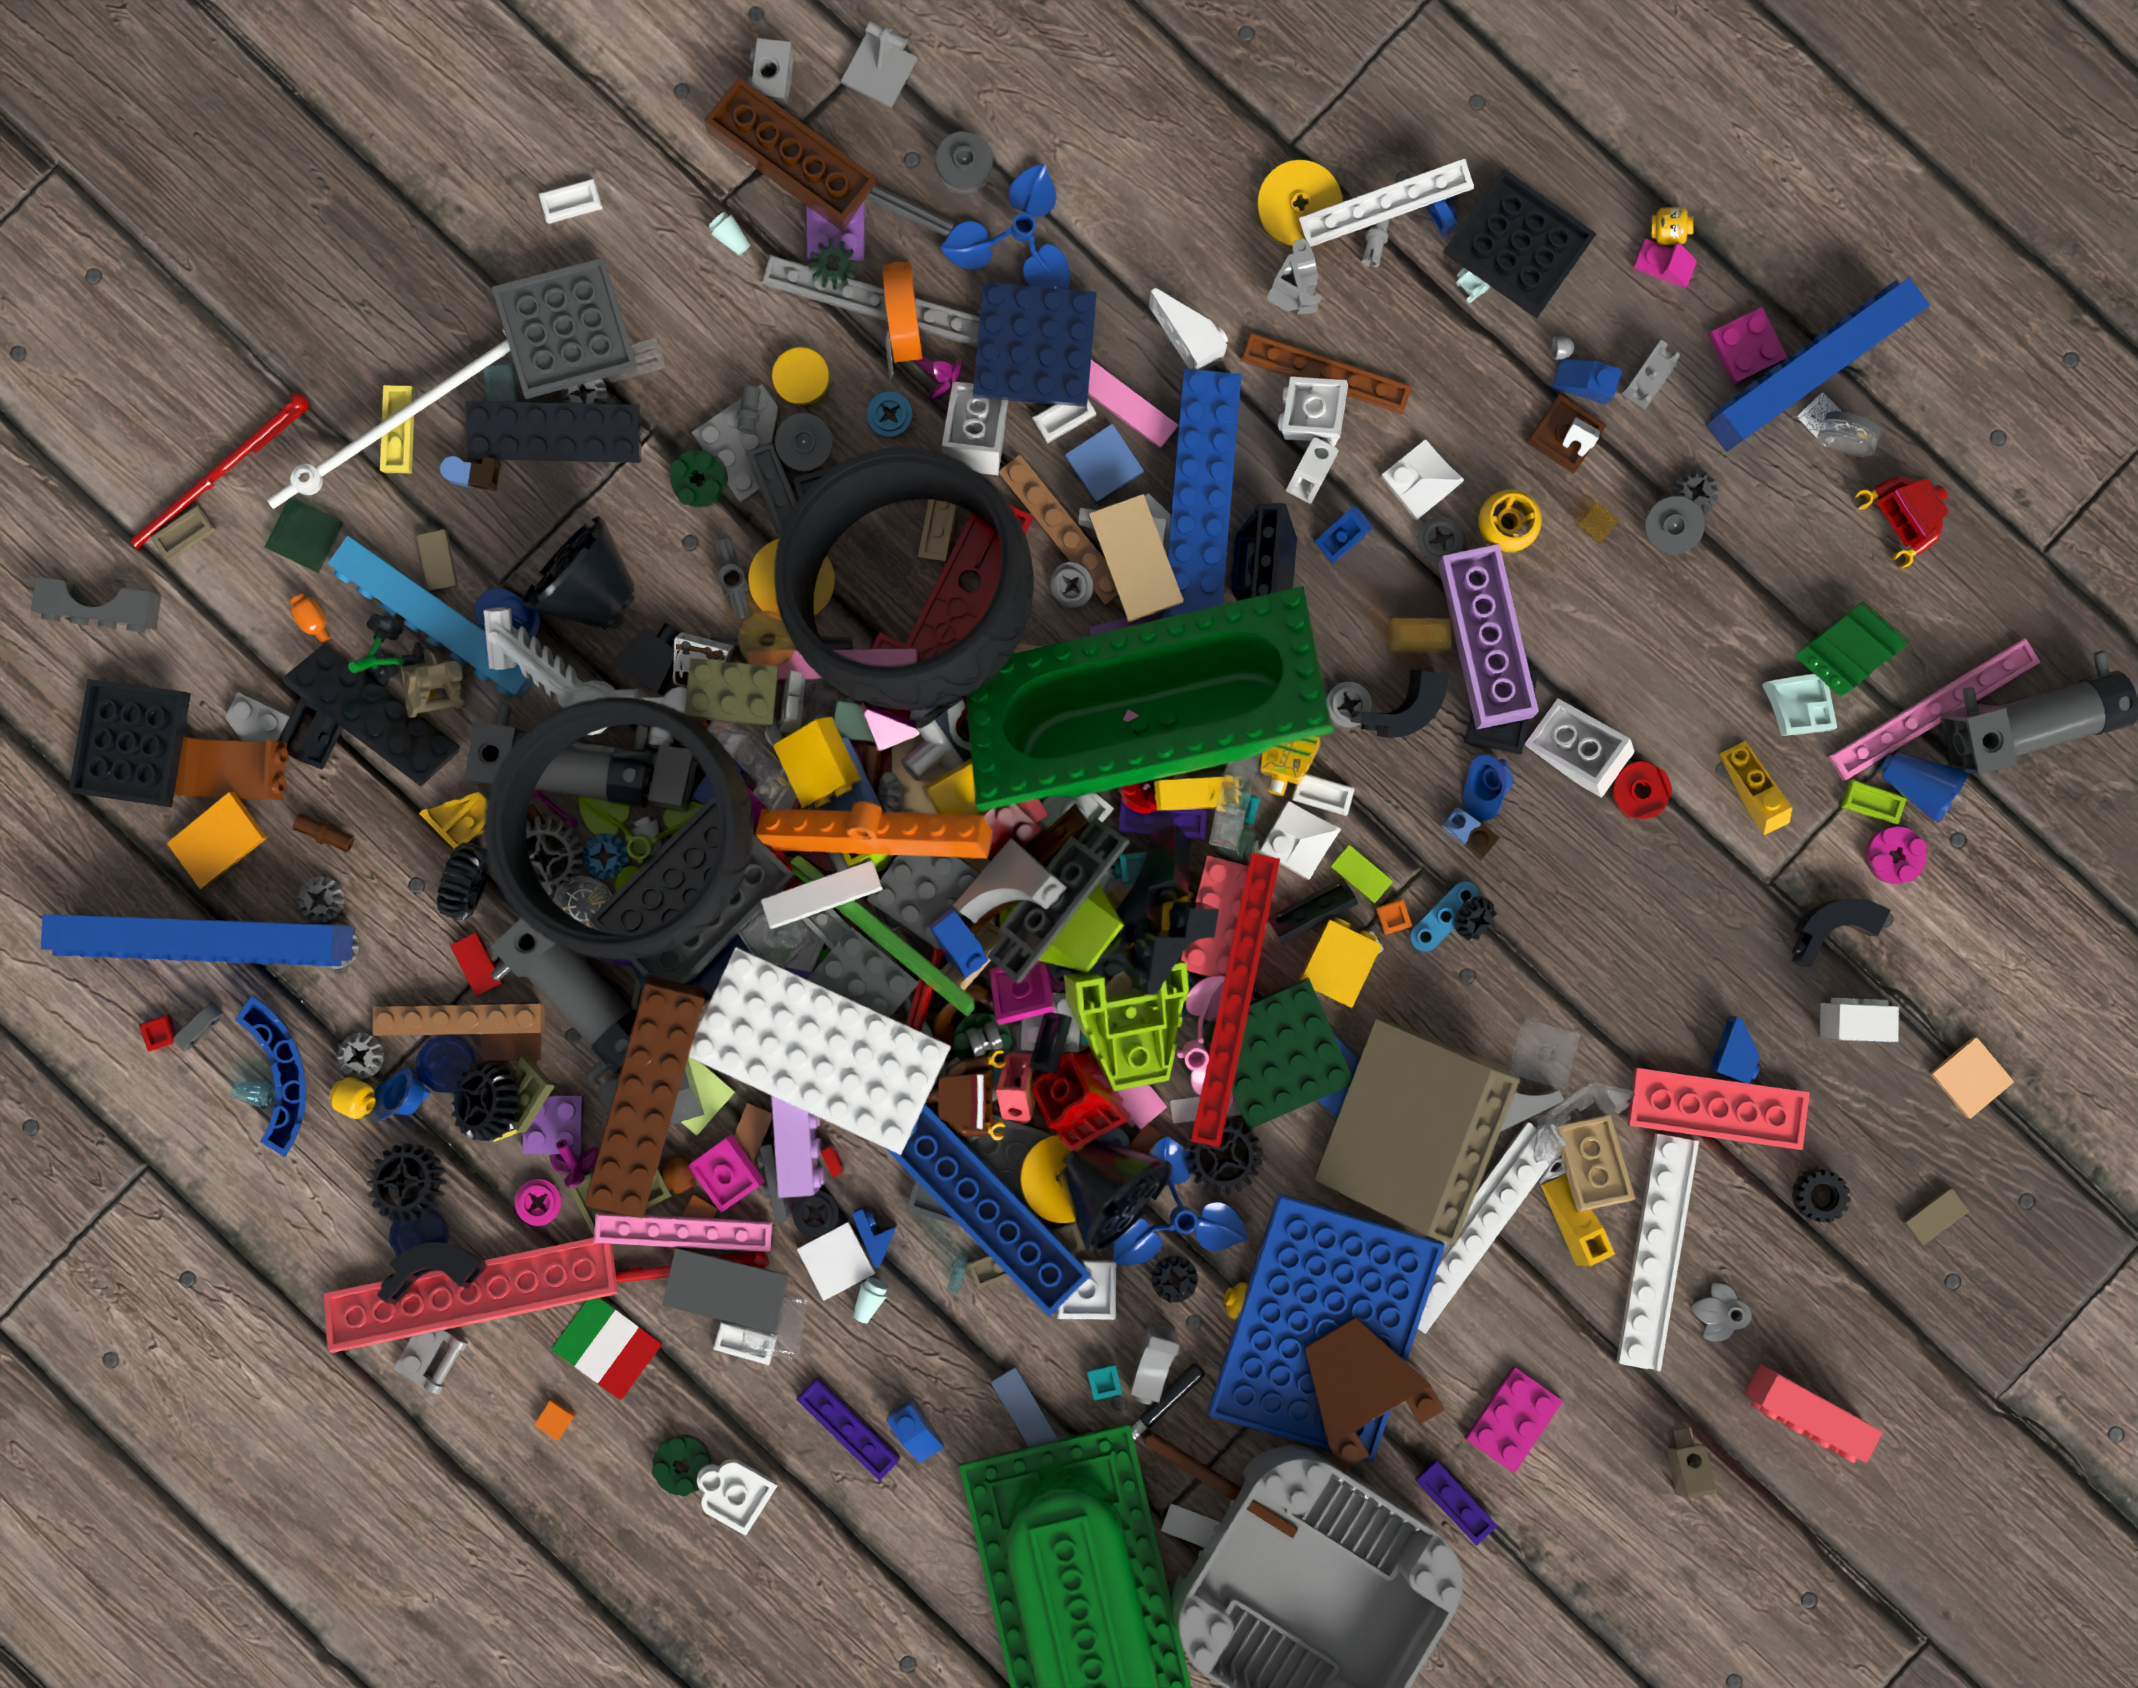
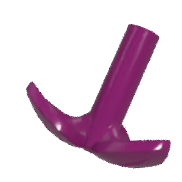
[913,354,962,400]
[549,1139,599,1188]

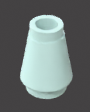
[709,212,751,256]
[853,1277,888,1323]

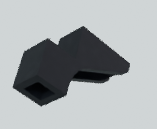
[1131,902,1219,995]

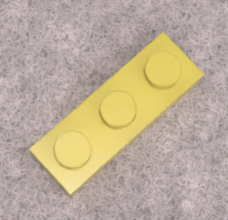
[380,385,415,473]

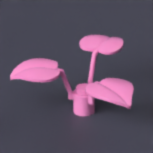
[1175,975,1235,1104]

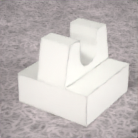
[1563,417,1600,457]

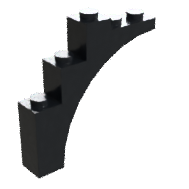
[1044,824,1190,981]

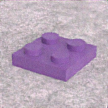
[807,202,865,261]
[522,1095,584,1154]

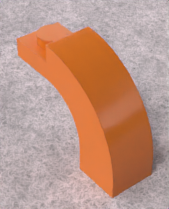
[882,261,923,363]

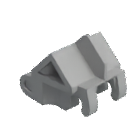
[1267,238,1322,315]

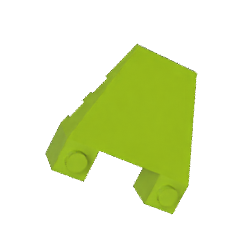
[1064,959,1189,1091]

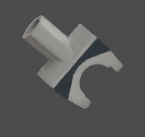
[901,698,971,781]

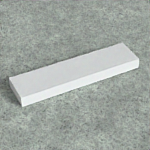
[761,861,883,929]

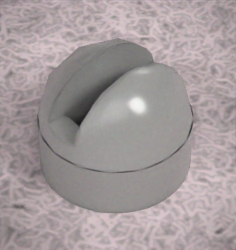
[1551,336,1575,360]

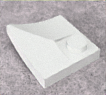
[1380,439,1464,521]
[1258,801,1341,880]

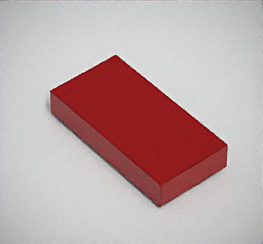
[450,932,504,997]

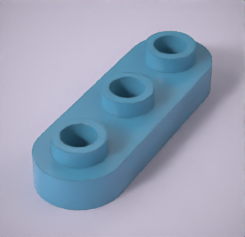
[1409,882,1480,952]

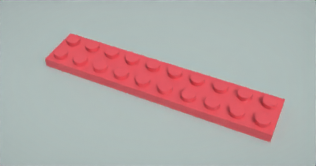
[323,1238,618,1353]

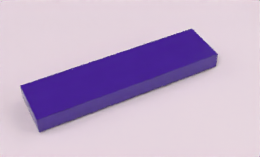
[796,1377,900,1481]

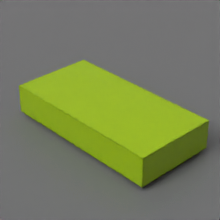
[1840,779,1907,825]
[1330,845,1393,904]

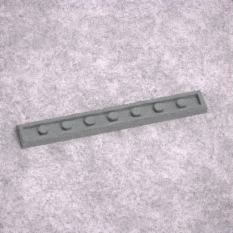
[762,255,980,348]

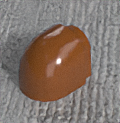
[662,1155,698,1195]

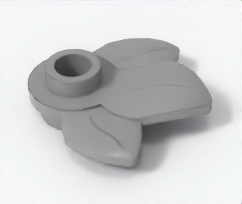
[1691,1283,1752,1341]

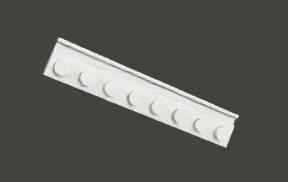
[1418,1121,1560,1334]
[1616,1133,1699,1371]

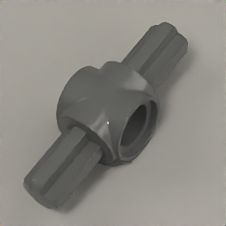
[714,537,752,621]

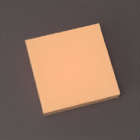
[1929,1037,2014,1119]

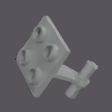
[841,20,918,109]

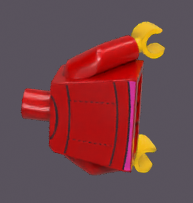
[1854,476,1948,568]

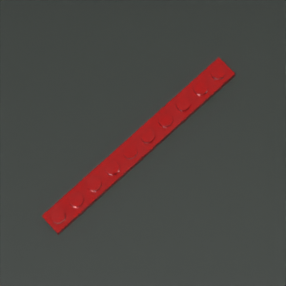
[1191,853,1280,1148]

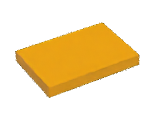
[167,791,268,889]

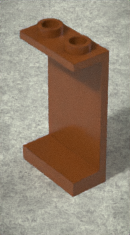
[174,737,288,801]

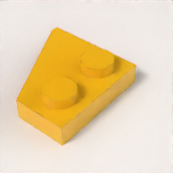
[419,792,488,850]

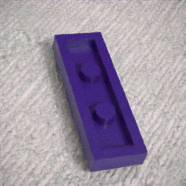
[1118,803,1207,840]
[1414,1459,1497,1546]

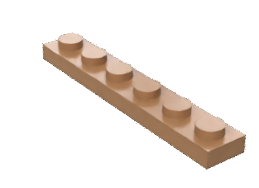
[998,455,1119,606]
[373,1003,545,1036]

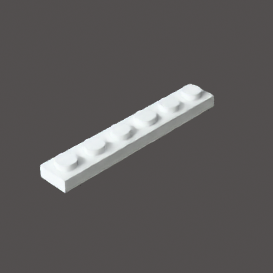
[1299,159,1474,247]

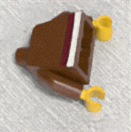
[925,1049,1006,1140]

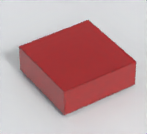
[139,1015,177,1052]
[820,1145,845,1177]

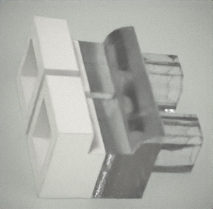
[779,670,838,733]

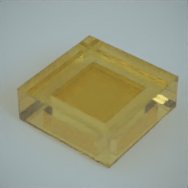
[1577,503,1619,544]

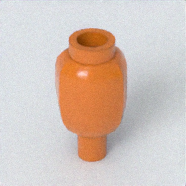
[289,593,331,644]

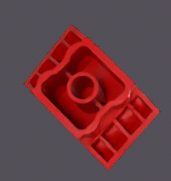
[1031,1047,1131,1151]

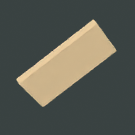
[1089,494,1184,622]

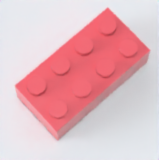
[1180,856,1249,976]
[1744,1364,1883,1464]

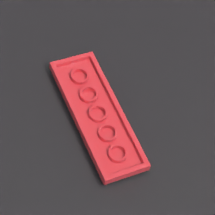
[1627,1067,1810,1150]

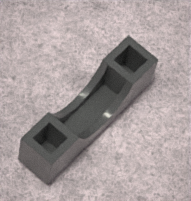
[31,577,161,633]

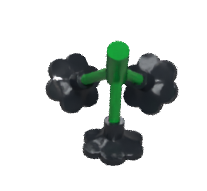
[349,614,425,685]

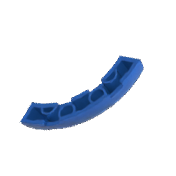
[235,995,306,1157]

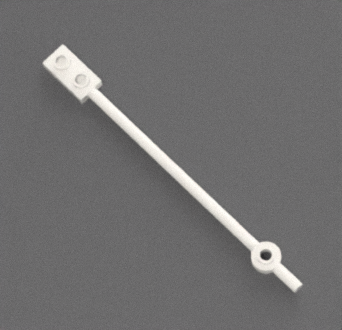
[266,329,510,509]

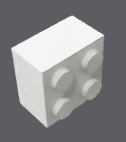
[1820,997,1899,1042]

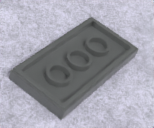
[662,1247,790,1333]

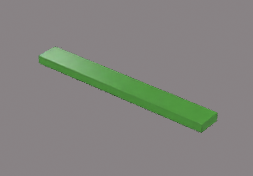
[791,855,974,1017]

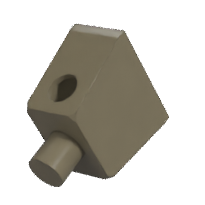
[1667,1427,1718,1499]

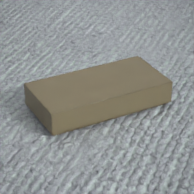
[150,505,217,562]
[417,529,458,592]
[1902,1187,1970,1246]

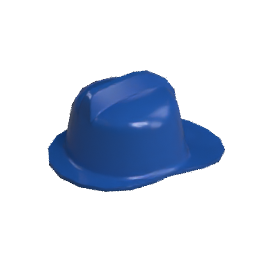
[474,588,540,640]
[1463,754,1513,822]
[368,1067,430,1122]

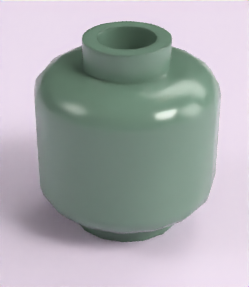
[1213,822,1258,864]

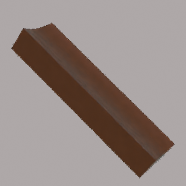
[704,77,878,233]

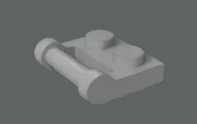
[393,1329,468,1395]

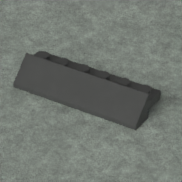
[987,817,1130,984]

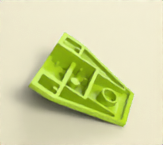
[999,882,1124,973]

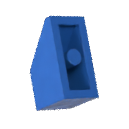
[1552,359,1622,405]
[929,908,988,978]
[1709,1016,1760,1084]
[886,1398,945,1463]

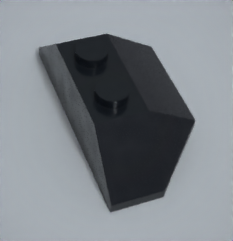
[1231,503,1297,601]

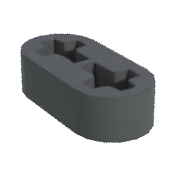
[173,1003,225,1052]

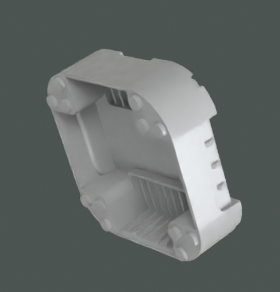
[1171,1444,1463,1688]

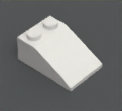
[1149,288,1228,371]
[942,381,1008,475]
[1525,699,1634,798]

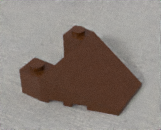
[1304,1316,1445,1471]

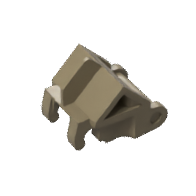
[401,649,464,718]

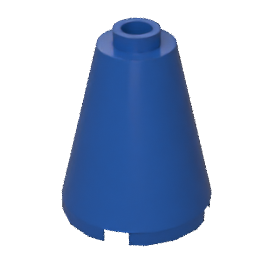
[1880,752,1969,823]

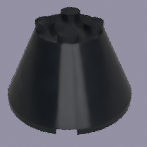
[522,516,635,630]
[1058,1137,1173,1252]

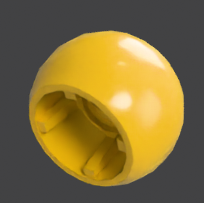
[1478,489,1542,552]

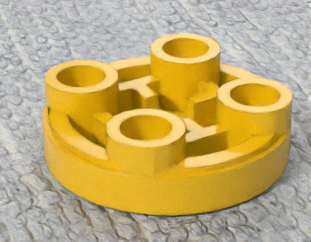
[772,347,830,406]

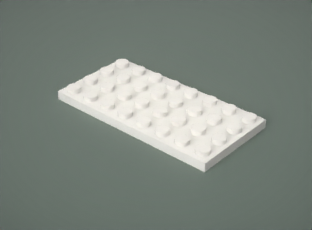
[689,948,951,1155]

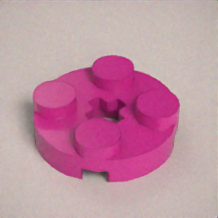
[1865,826,1927,884]

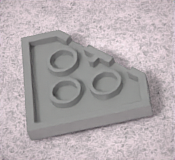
[692,384,780,504]

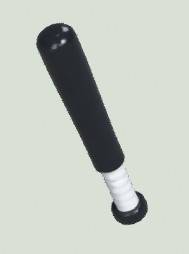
[1131,1363,1205,1440]

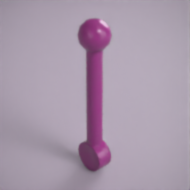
[532,789,578,829]

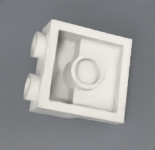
[1278,377,1348,441]

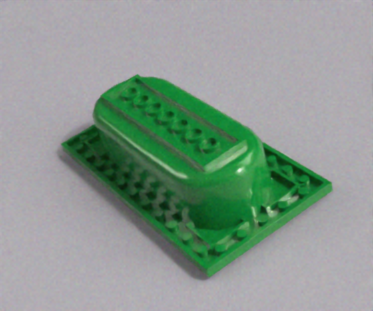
[966,586,1333,812]
[958,1423,1192,1688]

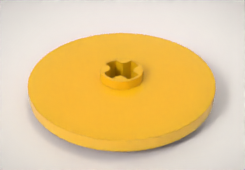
[1257,160,1343,247]
[748,539,835,622]
[1019,1135,1084,1223]

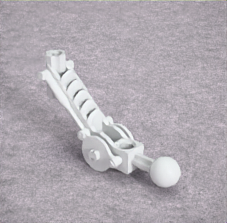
[484,607,693,735]

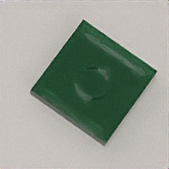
[264,497,344,573]

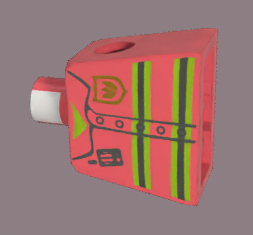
[996,1053,1036,1125]

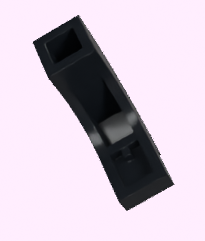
[1351,670,1449,738]
[1792,899,1891,967]
[377,1242,488,1305]

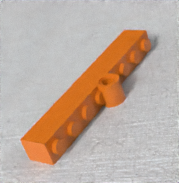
[755,802,993,858]

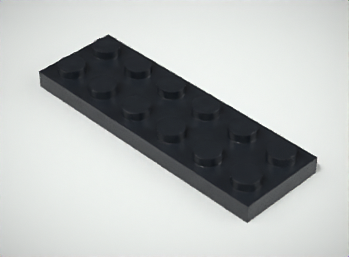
[465,400,641,463]
[283,644,460,787]

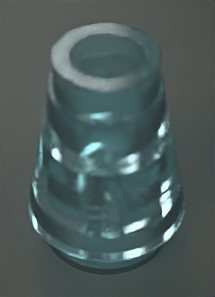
[231,1080,276,1109]

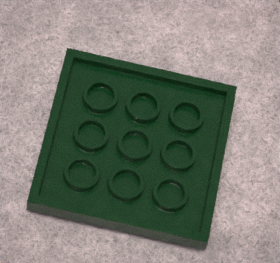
[1202,977,1353,1128]

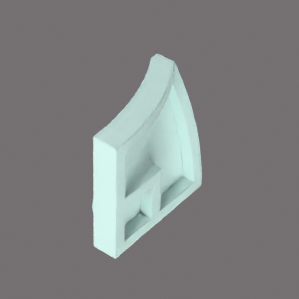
[1762,674,1837,736]

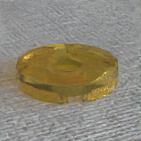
[738,611,796,666]

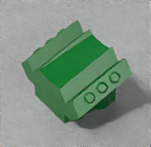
[1794,601,1910,697]

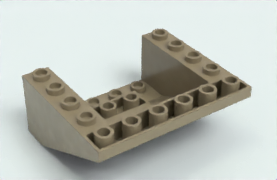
[1314,1017,1520,1246]

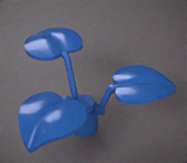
[941,164,1070,289]
[1113,1136,1247,1266]

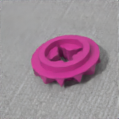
[515,1179,562,1226]

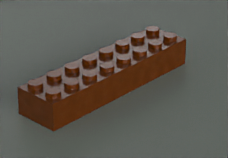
[585,975,705,1219]

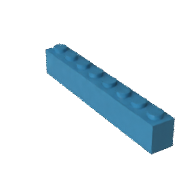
[327,536,534,699]

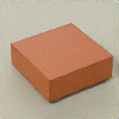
[1375,899,1412,935]
[534,1399,576,1441]

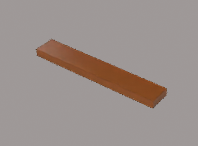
[1241,332,1412,415]

